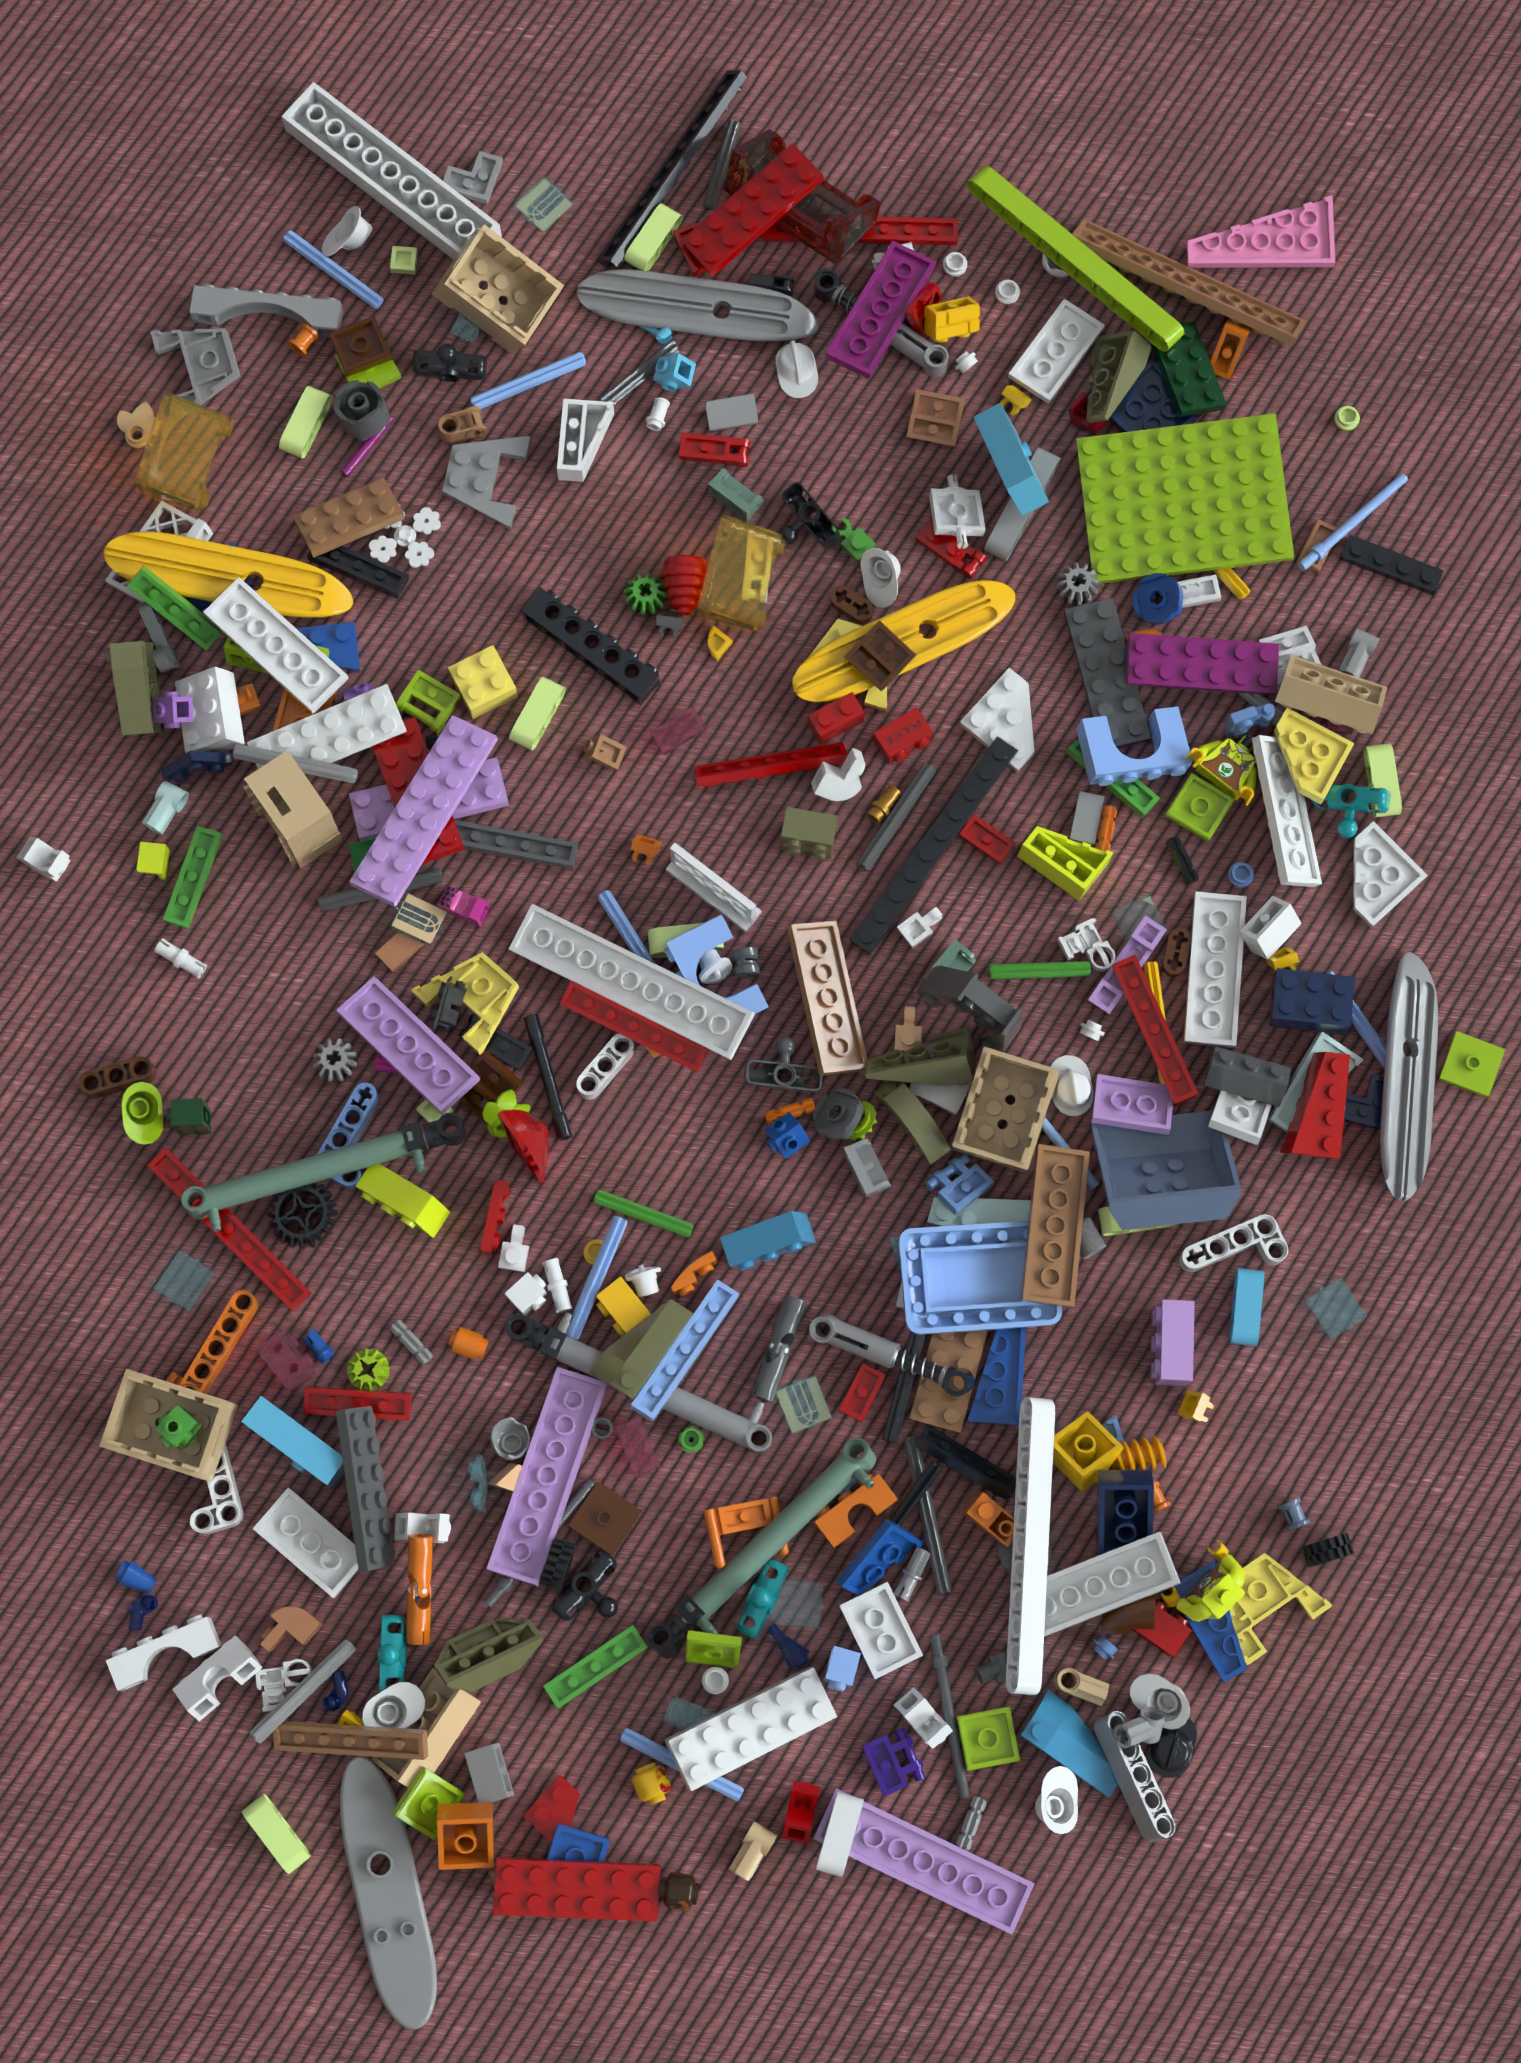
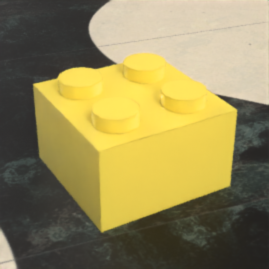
[448,645,518,719]

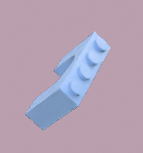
[1076,706,1193,786]
[664,914,769,1014]

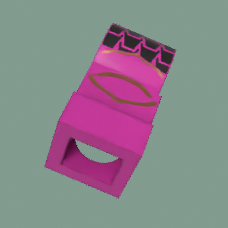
[437,886,490,928]

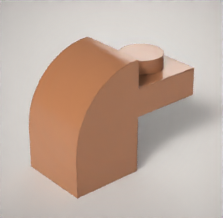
[260,1606,324,1652]

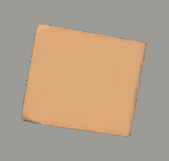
[488,1463,522,1491]

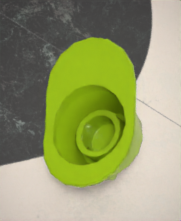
[121,1082,163,1145]

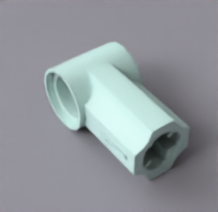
[142,781,189,835]

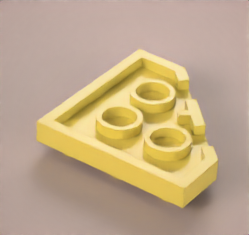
[1274,708,1354,804]

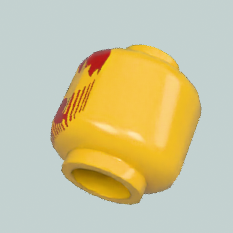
[632,1762,671,1805]

